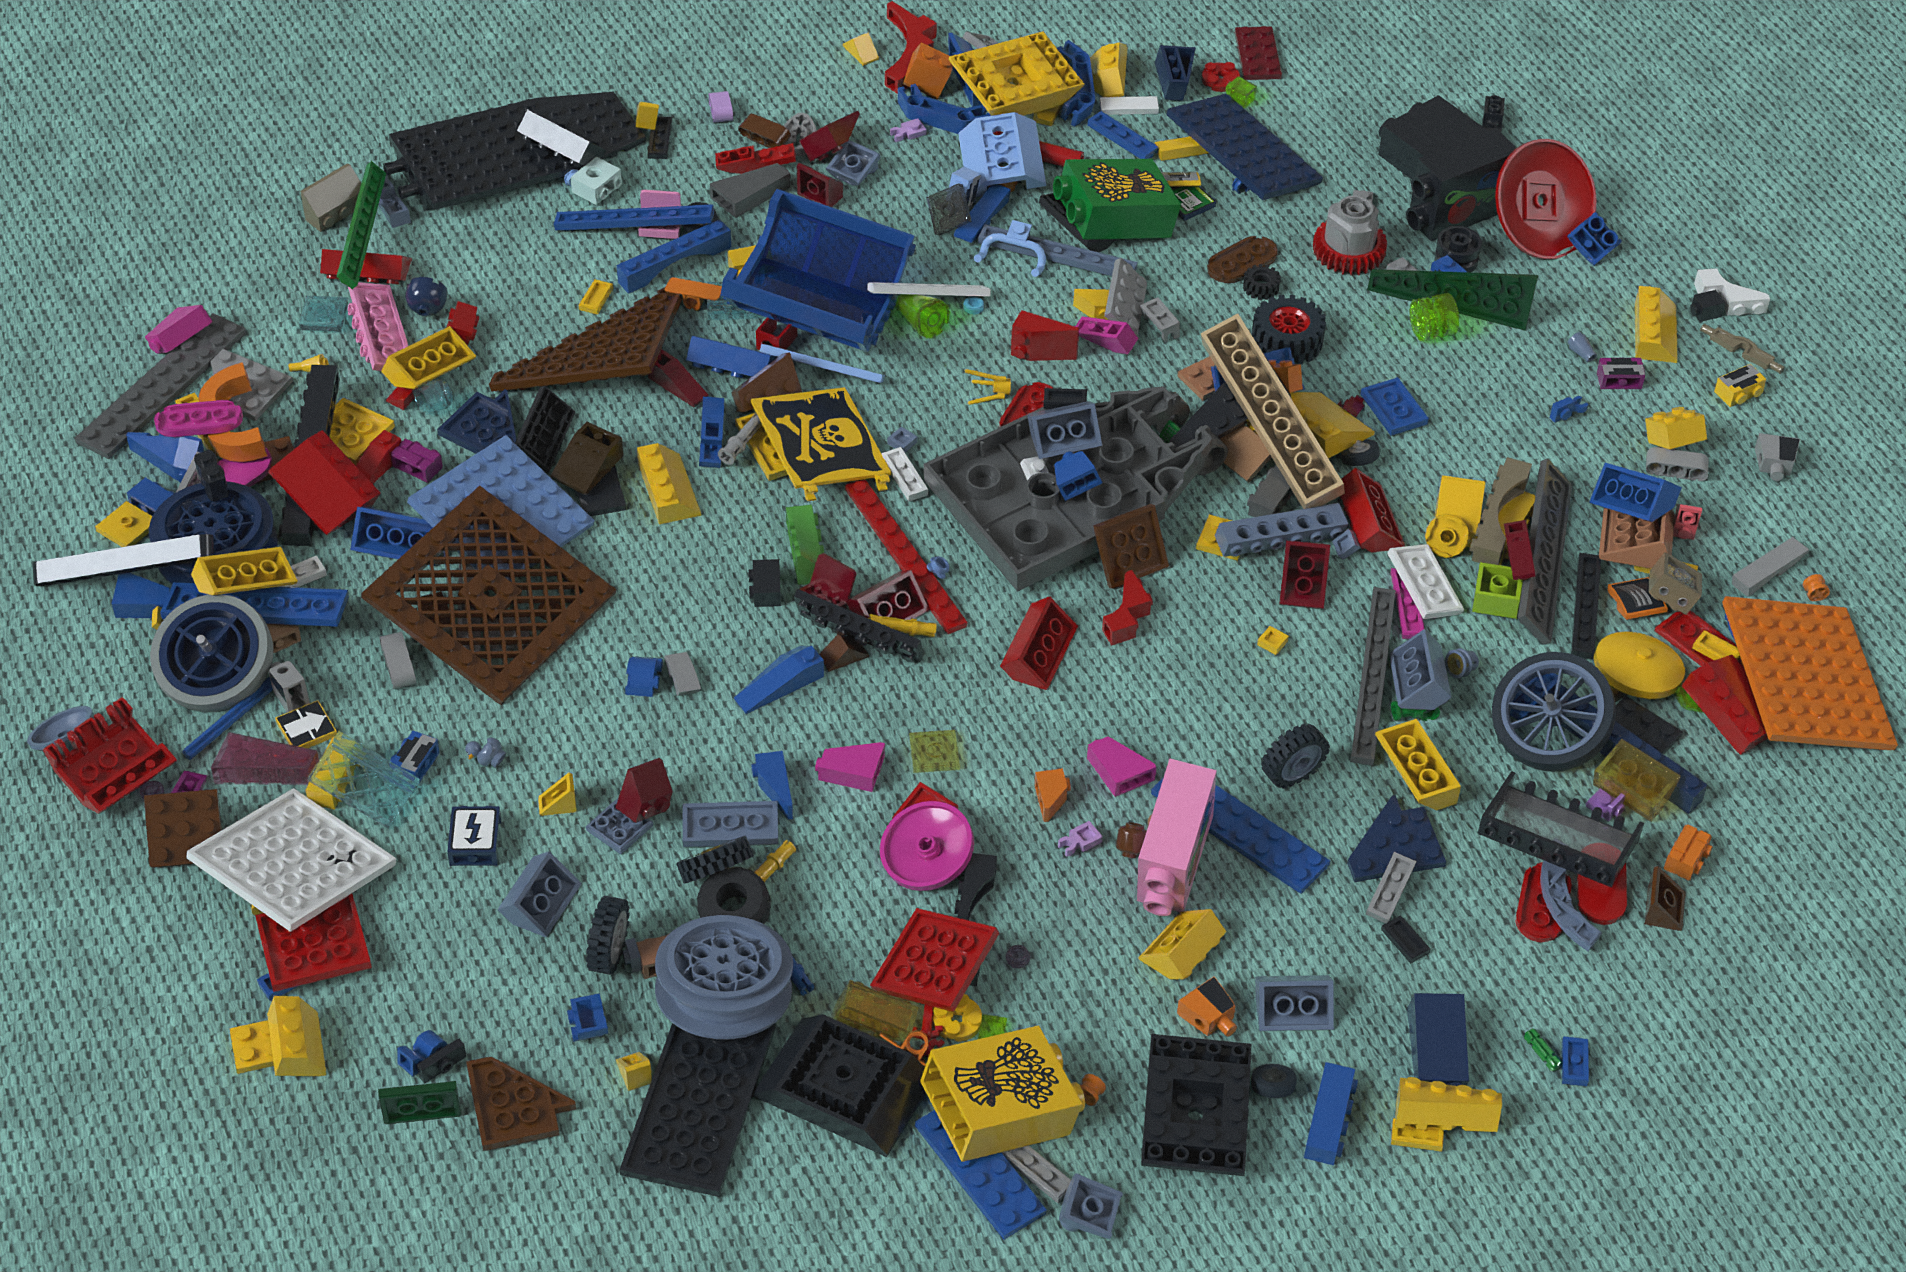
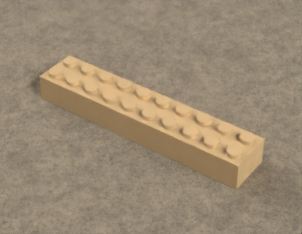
[1201,314,1345,509]

